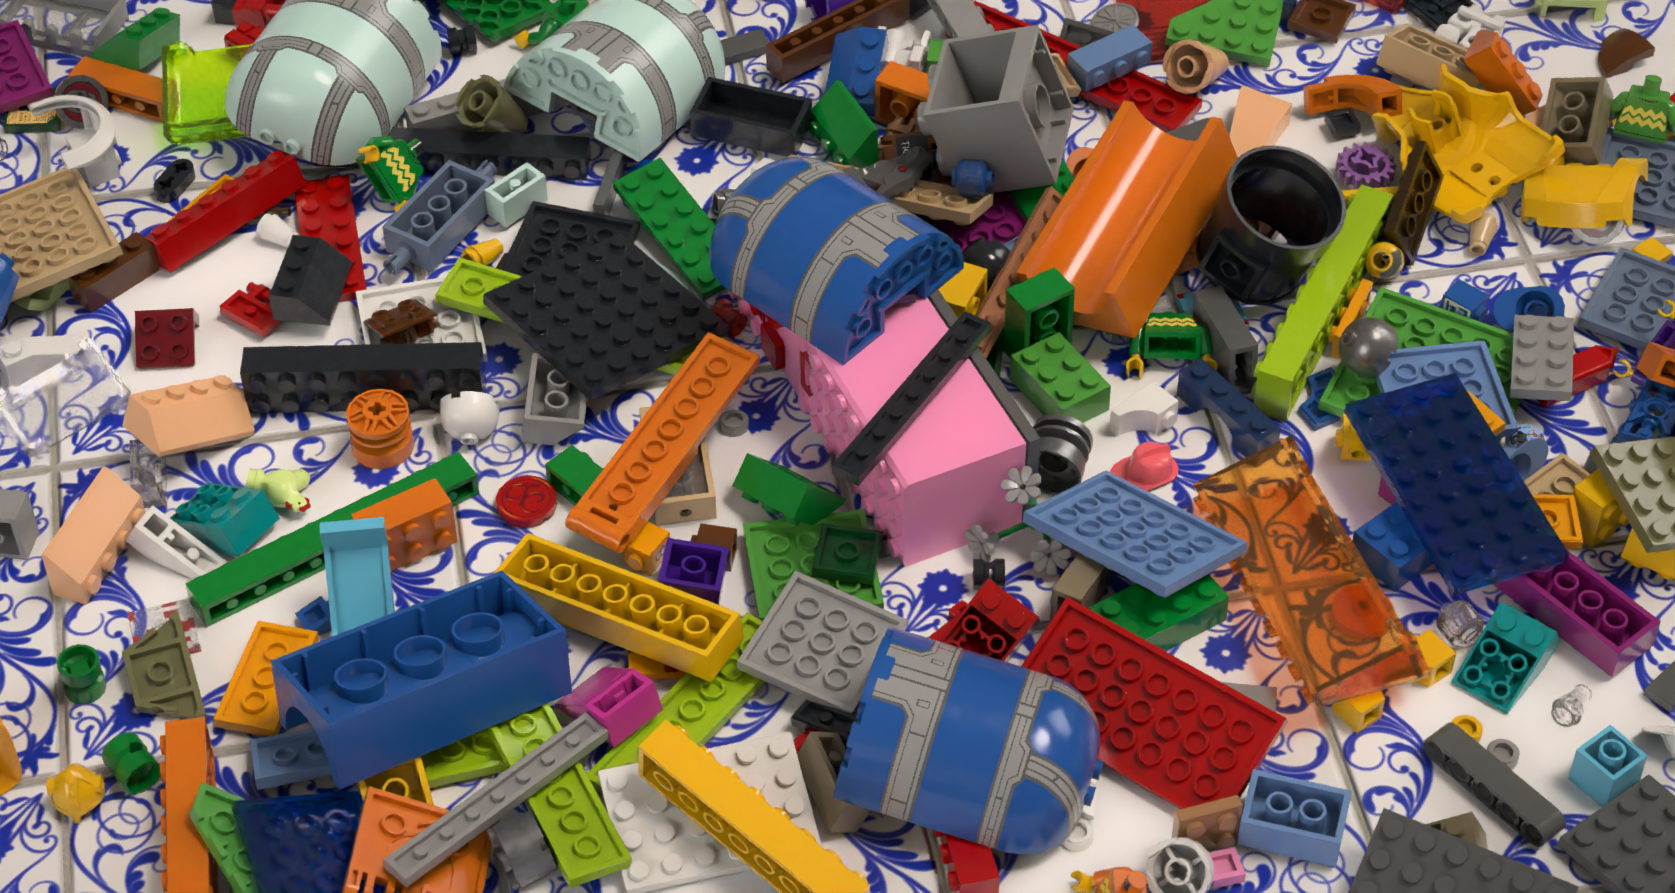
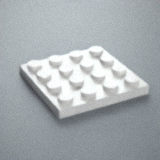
[356,277,488,362]

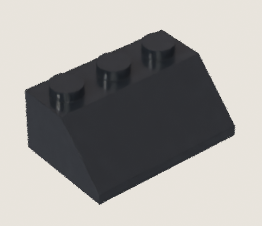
[269,235,352,326]

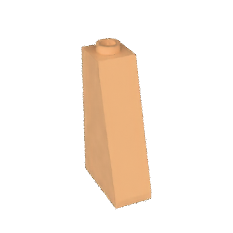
[1229,85,1292,158]

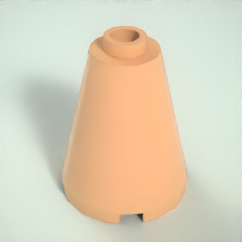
[1162,39,1228,94]

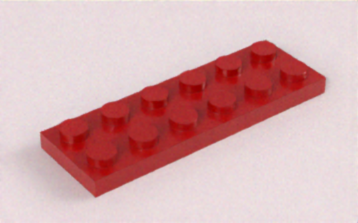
[294,175,367,302]

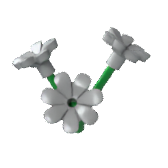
[964,466,1071,576]

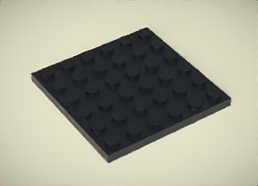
[483,233,729,401]

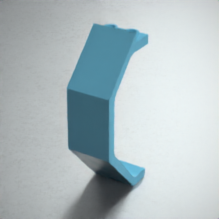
[320,517,395,637]

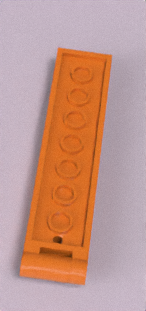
[565,332,760,553]

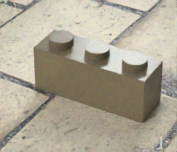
[797,732,870,833]

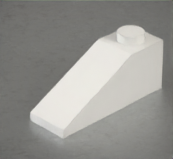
[0,335,94,390]
[126,505,227,579]

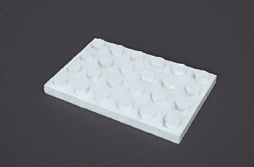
[598,732,822,893]

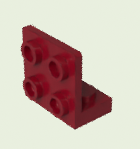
[135,308,199,369]

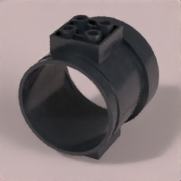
[1196,146,1346,306]

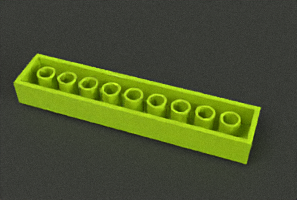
[1251,184,1394,422]

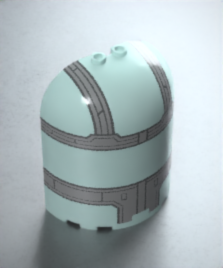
[224,0,442,166]
[504,0,725,162]

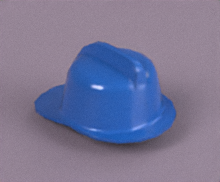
[1493,286,1565,333]

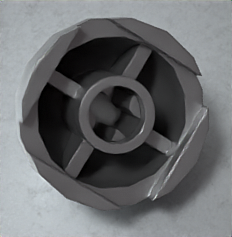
[1339,317,1398,378]

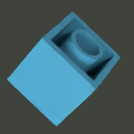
[1568,725,1647,807]

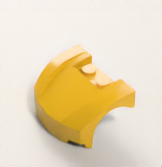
[1521,156,1648,229]

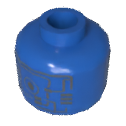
[951,159,994,197]

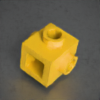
[1335,413,1380,461]

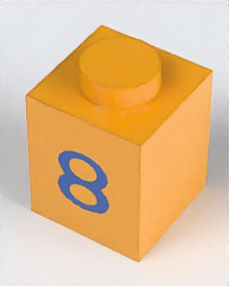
[624,521,670,576]

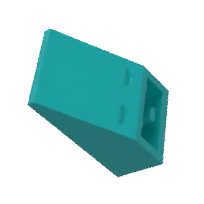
[170,483,280,557]
[1452,602,1560,714]

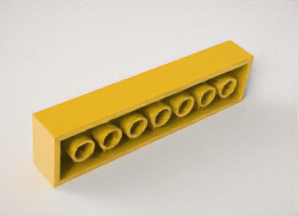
[493,533,744,682]
[638,719,870,893]

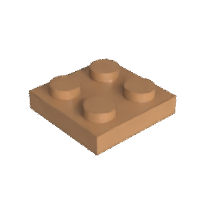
[1171,795,1243,851]

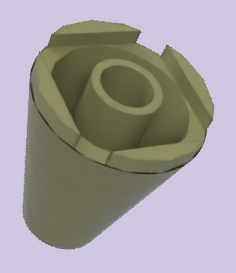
[456,75,528,133]

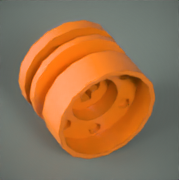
[346,389,414,469]

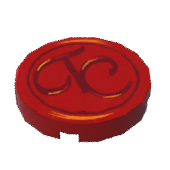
[496,475,557,528]

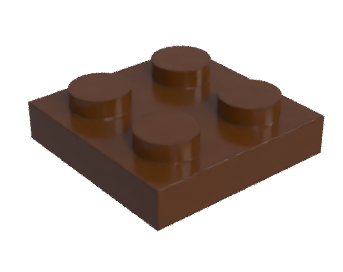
[1287,0,1356,44]

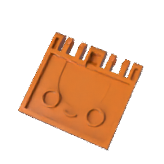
[341,786,496,893]

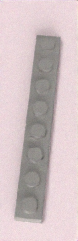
[383,712,609,888]

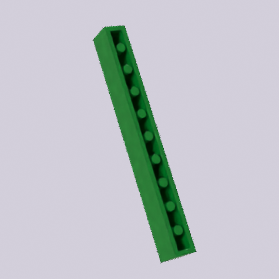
[185,452,480,627]

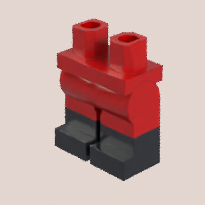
[211,0,286,29]

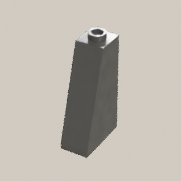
[1193,285,1258,395]

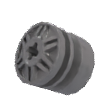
[1032,414,1093,495]

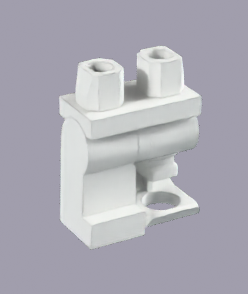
[1435,4,1506,50]
[878,26,931,72]

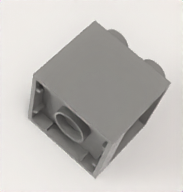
[917,25,1074,193]

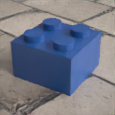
[1350,502,1443,592]

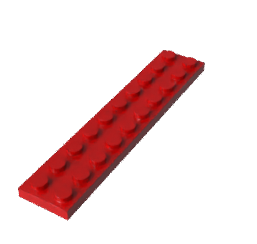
[946,0,1203,133]

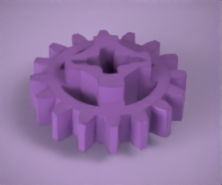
[1335,142,1397,189]

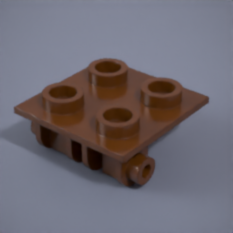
[364,299,438,344]

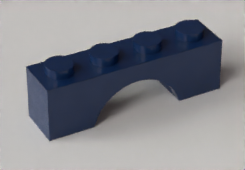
[1177,358,1281,466]

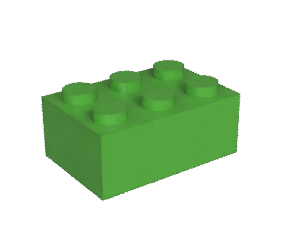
[1010,332,1111,423]

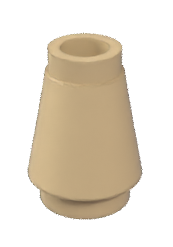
[1469,213,1498,256]

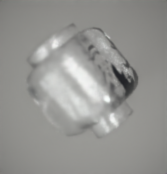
[1436,600,1484,648]

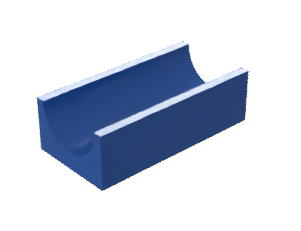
[271,571,572,789]

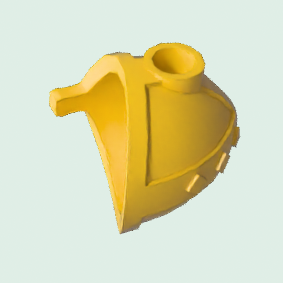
[46,763,105,824]

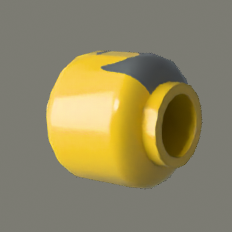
[1365,242,1405,279]

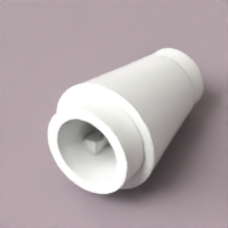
[257,213,300,247]

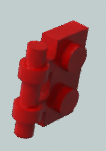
[219,282,283,338]

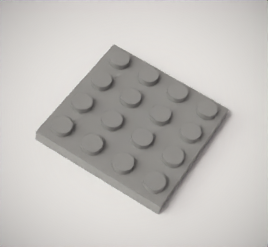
[737,571,908,715]

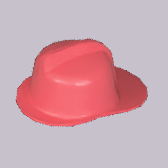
[1110,441,1179,491]

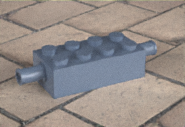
[382,160,497,276]

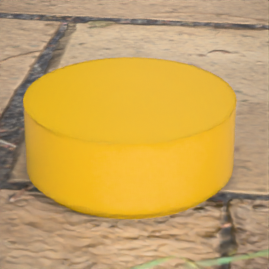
[1451,715,1483,743]

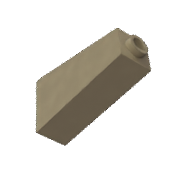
[1050,552,1116,622]

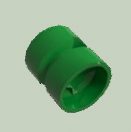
[57,644,107,704]
[101,732,161,794]

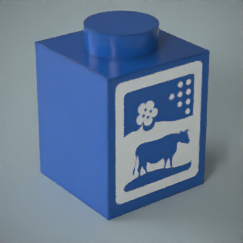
[1440,279,1488,322]

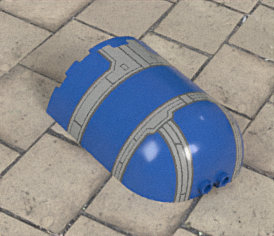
[709,157,964,365]
[833,626,1104,854]

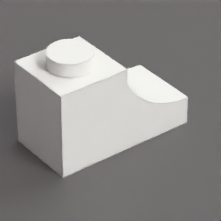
[1109,381,1179,437]

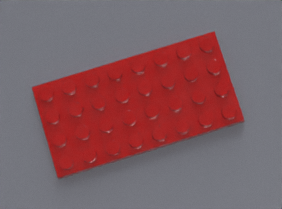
[1021,597,1288,809]

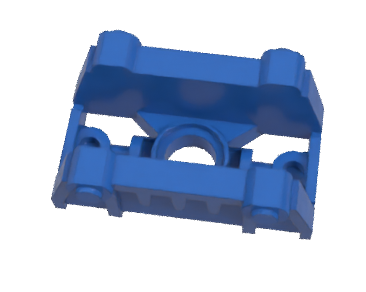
[1611,377,1675,444]

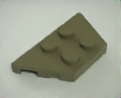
[122,611,207,720]

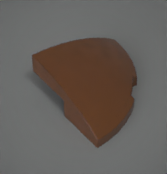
[1597,28,1655,78]

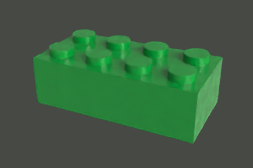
[1089,574,1229,651]

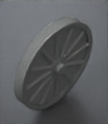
[1091,3,1139,32]

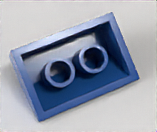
[825,27,889,117]

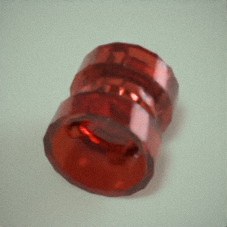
[710,298,747,338]

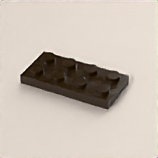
[1383,141,1444,266]

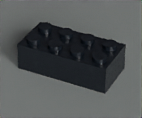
[690,77,812,157]

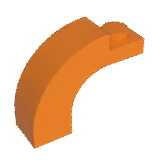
[1303,75,1402,117]

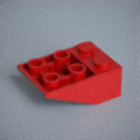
[940,578,1040,662]

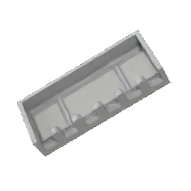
[0,0,129,58]

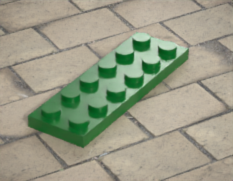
[613,158,727,301]

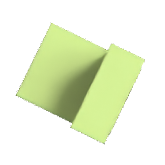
[12,278,70,311]

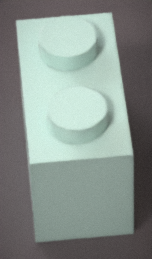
[485,162,548,227]

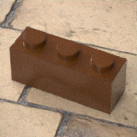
[68,232,160,313]

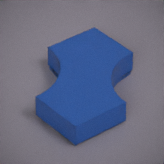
[1298,367,1340,431]

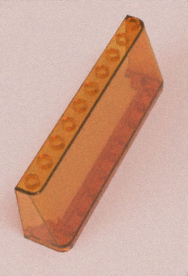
[1193,435,1430,708]

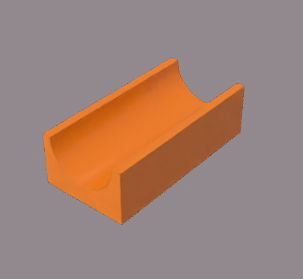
[1016,101,1238,338]

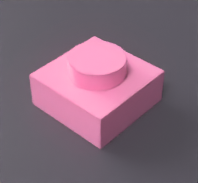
[1209,847,1246,888]

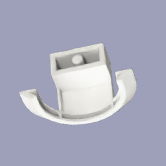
[28,95,122,188]

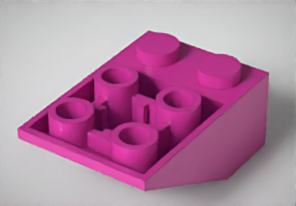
[555,667,663,747]

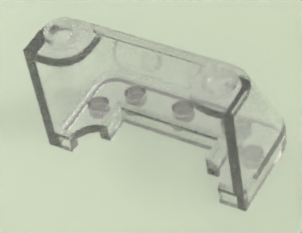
[0,336,131,459]

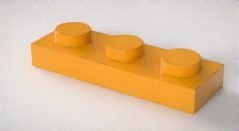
[1328,278,1373,358]

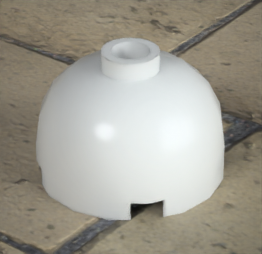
[440,391,500,445]
[1145,837,1214,893]

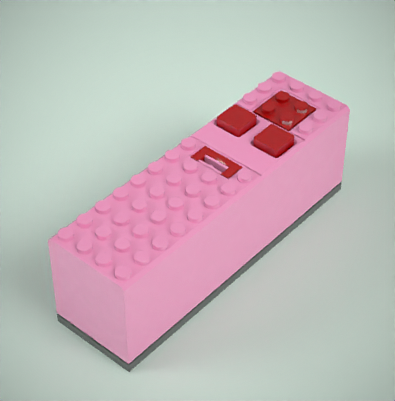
[727,166,1040,566]

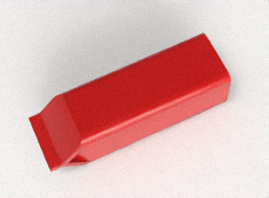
[1536,345,1619,408]

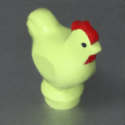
[245,469,311,512]

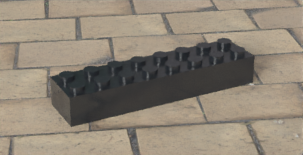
[240,342,487,414]

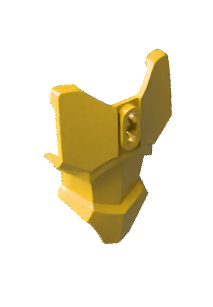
[1371,63,1565,224]

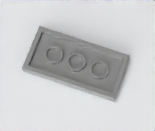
[1510,315,1574,401]

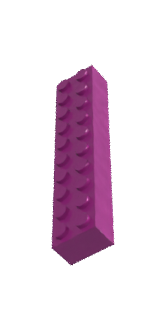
[1378,463,1661,677]

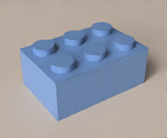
[1237,769,1352,867]

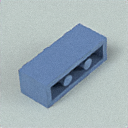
[1067,25,1152,92]

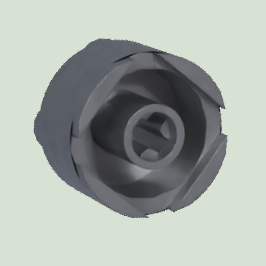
[486,810,557,890]

